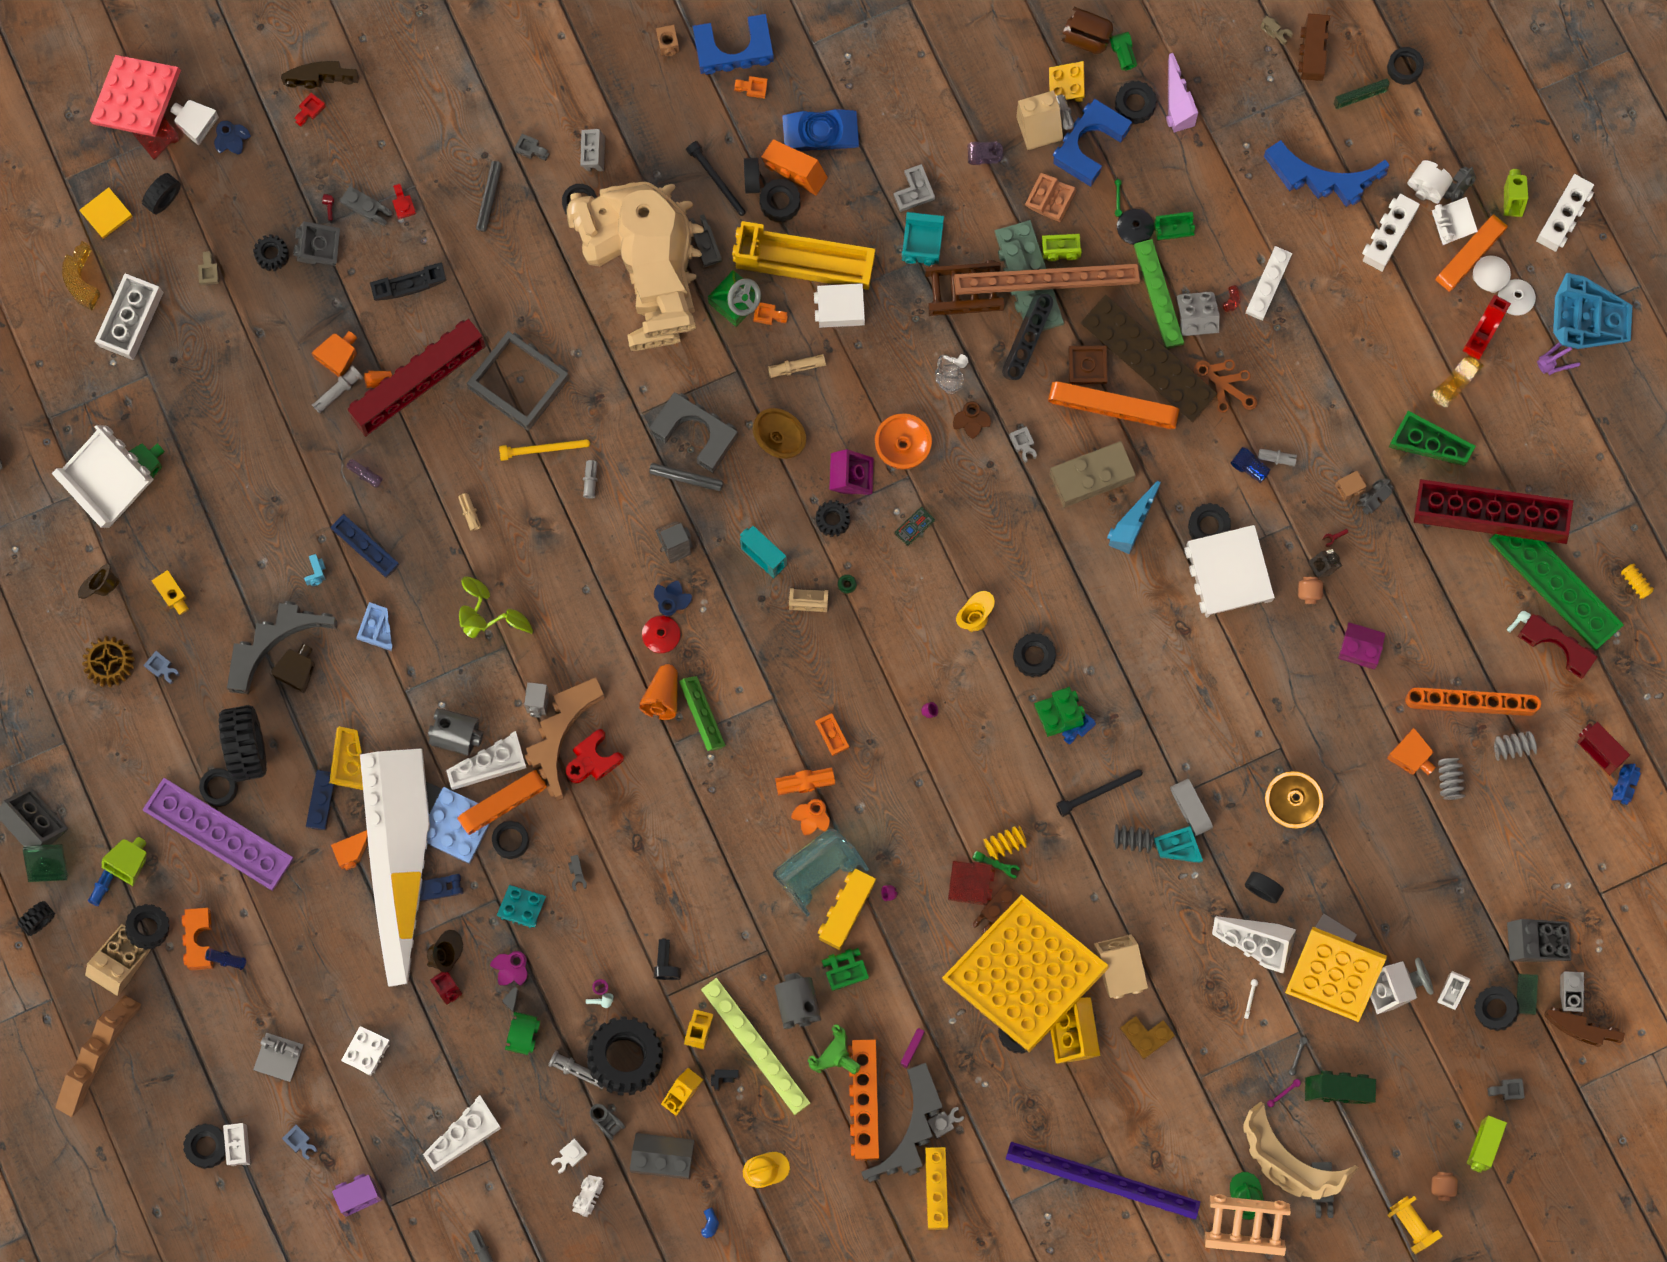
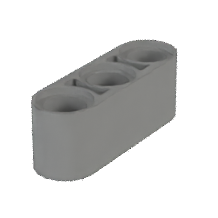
[1170,778,1213,837]

